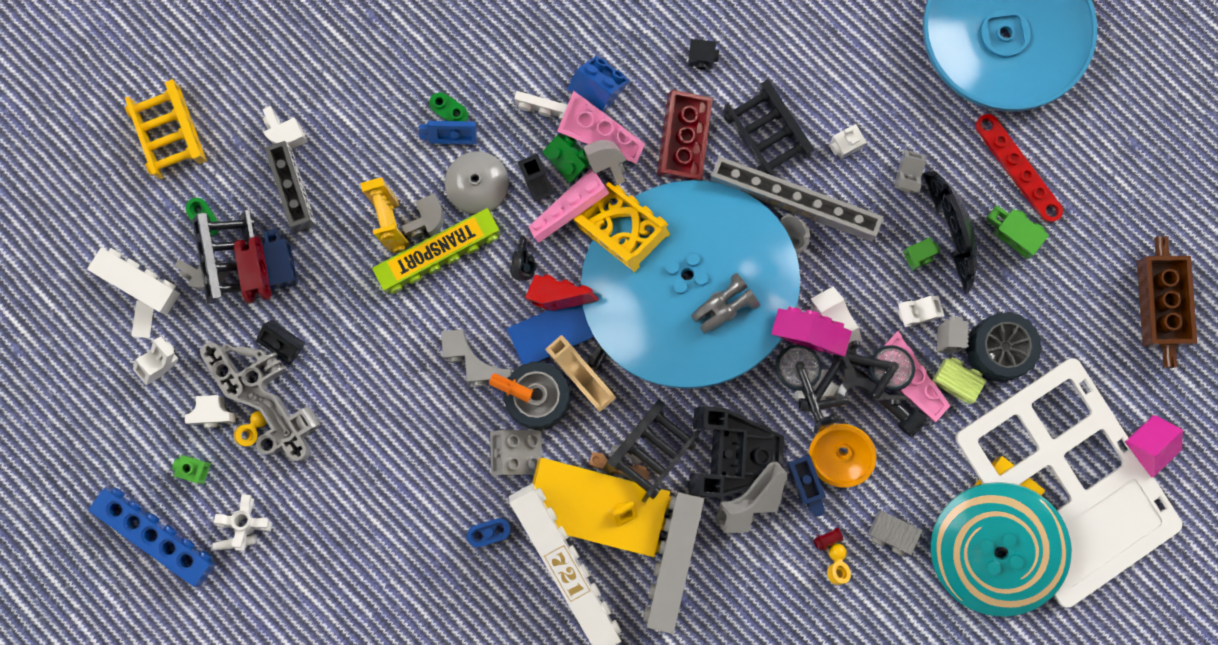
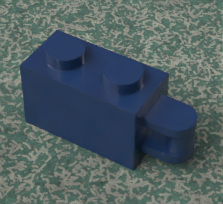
[262,227,299,290]
[786,455,826,516]

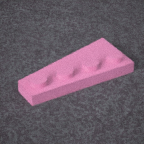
[557,90,645,164]
[529,168,609,243]
[875,331,950,423]

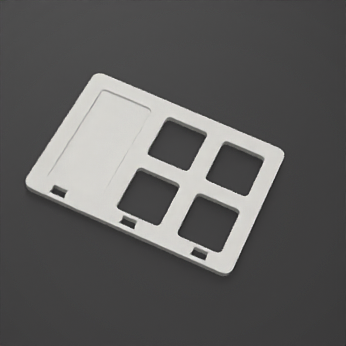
[956,358,1182,608]

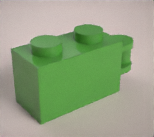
[986,206,1049,259]

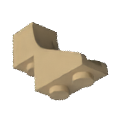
[545,335,616,412]

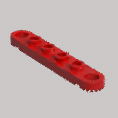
[975,114,1063,223]

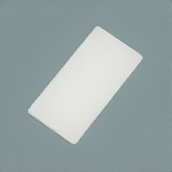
[132,301,154,338]

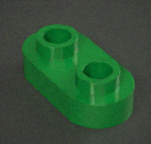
[429,92,469,122]
[186,198,220,238]

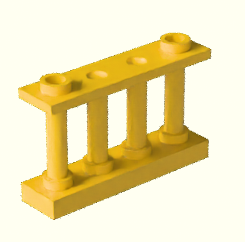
[125,79,207,180]
[360,177,410,253]

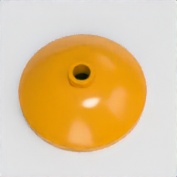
[809,424,877,488]

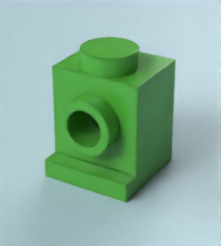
[903,237,940,271]
[172,455,211,484]

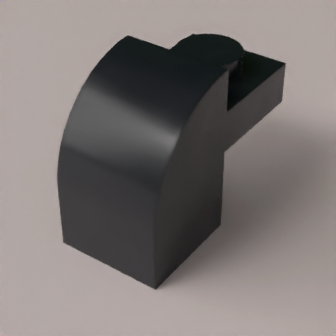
[517,153,554,202]

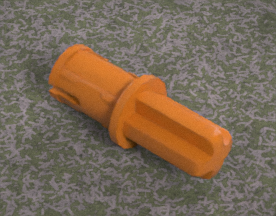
[489,373,534,403]

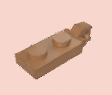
[589,452,650,481]

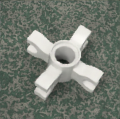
[214,494,272,551]

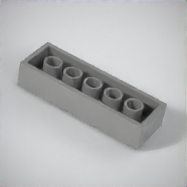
[643,492,705,634]

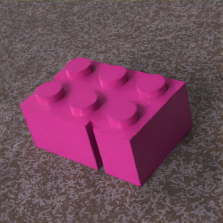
[771,306,852,357]

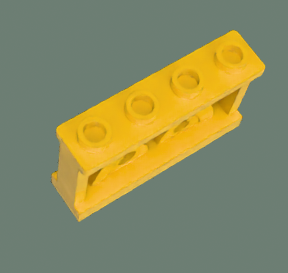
[573,182,670,272]

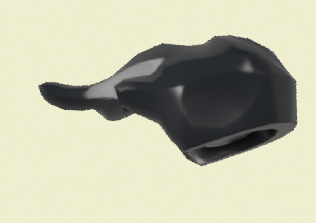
[510,235,537,282]

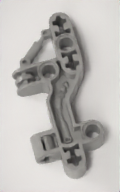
[200,342,321,462]

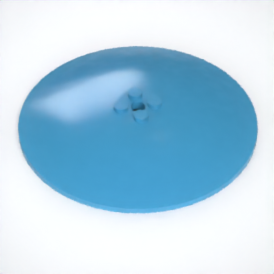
[581,180,800,389]

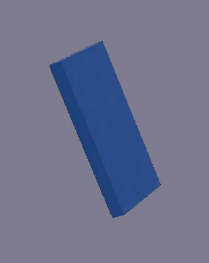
[507,305,595,365]

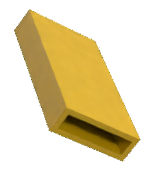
[532,457,671,557]

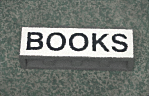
[265,141,316,233]

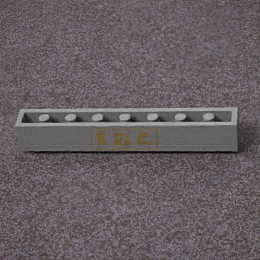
[710,156,883,242]

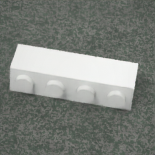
[87,248,181,315]

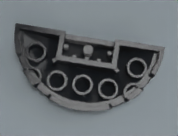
[923,170,977,294]

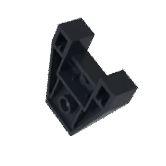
[689,406,784,498]

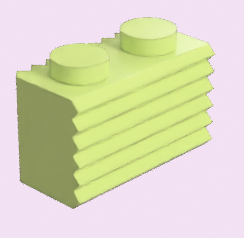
[932,357,987,405]

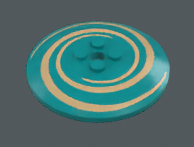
[931,482,1072,617]

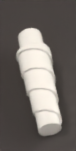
[213,535,256,550]

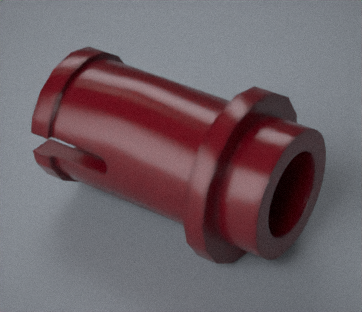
[813,527,844,551]

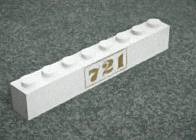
[509,483,622,645]

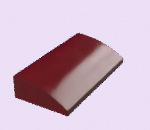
[657,90,713,181]

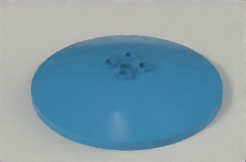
[923,0,1097,112]

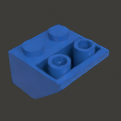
[567,56,630,112]

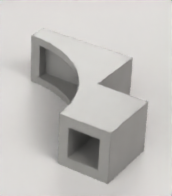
[441,329,512,387]

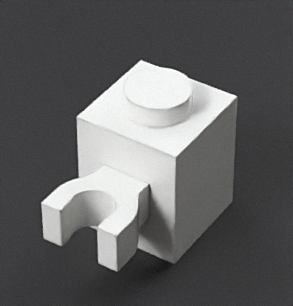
[830,124,867,160]

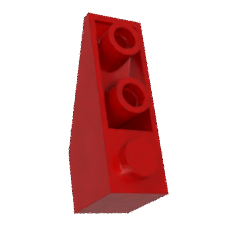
[525,274,598,311]

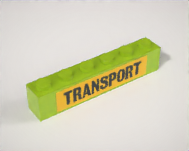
[372,208,501,294]

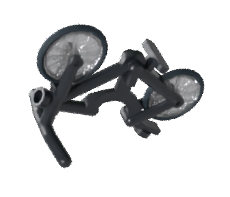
[775,340,915,434]

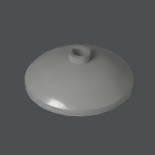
[445,151,509,214]

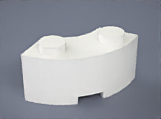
[811,286,862,343]

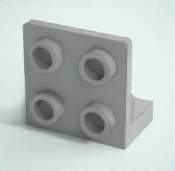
[490,430,542,476]

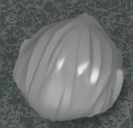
[780,213,810,255]

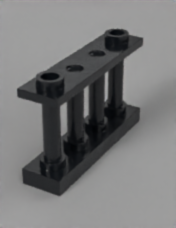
[723,79,815,176]
[192,210,261,304]
[602,399,701,503]

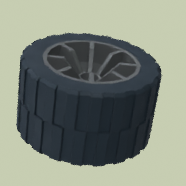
[966,312,1042,382]

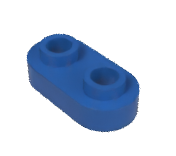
[467,518,511,547]

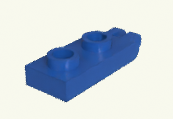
[418,121,477,144]

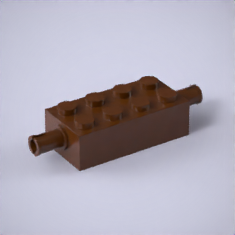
[1137,236,1197,368]

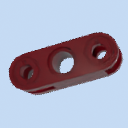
[234,236,271,304]

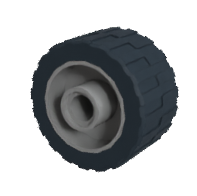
[503,361,571,430]

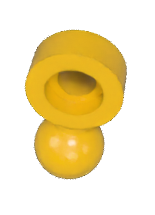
[233,411,267,447]
[827,544,851,586]

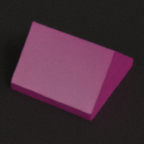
[1125,415,1183,477]

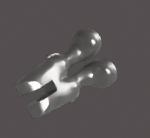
[691,273,761,334]

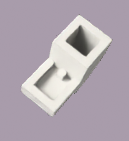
[263,106,308,149]
[898,296,945,327]
[133,336,178,385]

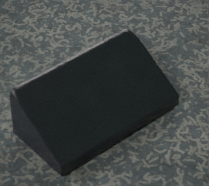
[255,320,305,365]

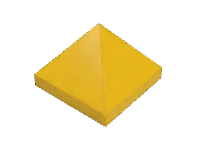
[613,502,637,526]

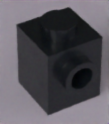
[688,39,720,71]

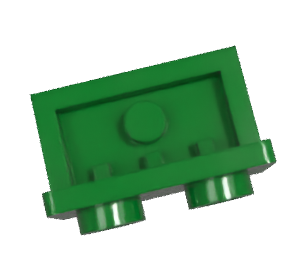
[542,134,591,183]

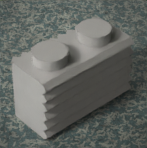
[937,317,970,353]
[867,511,922,557]

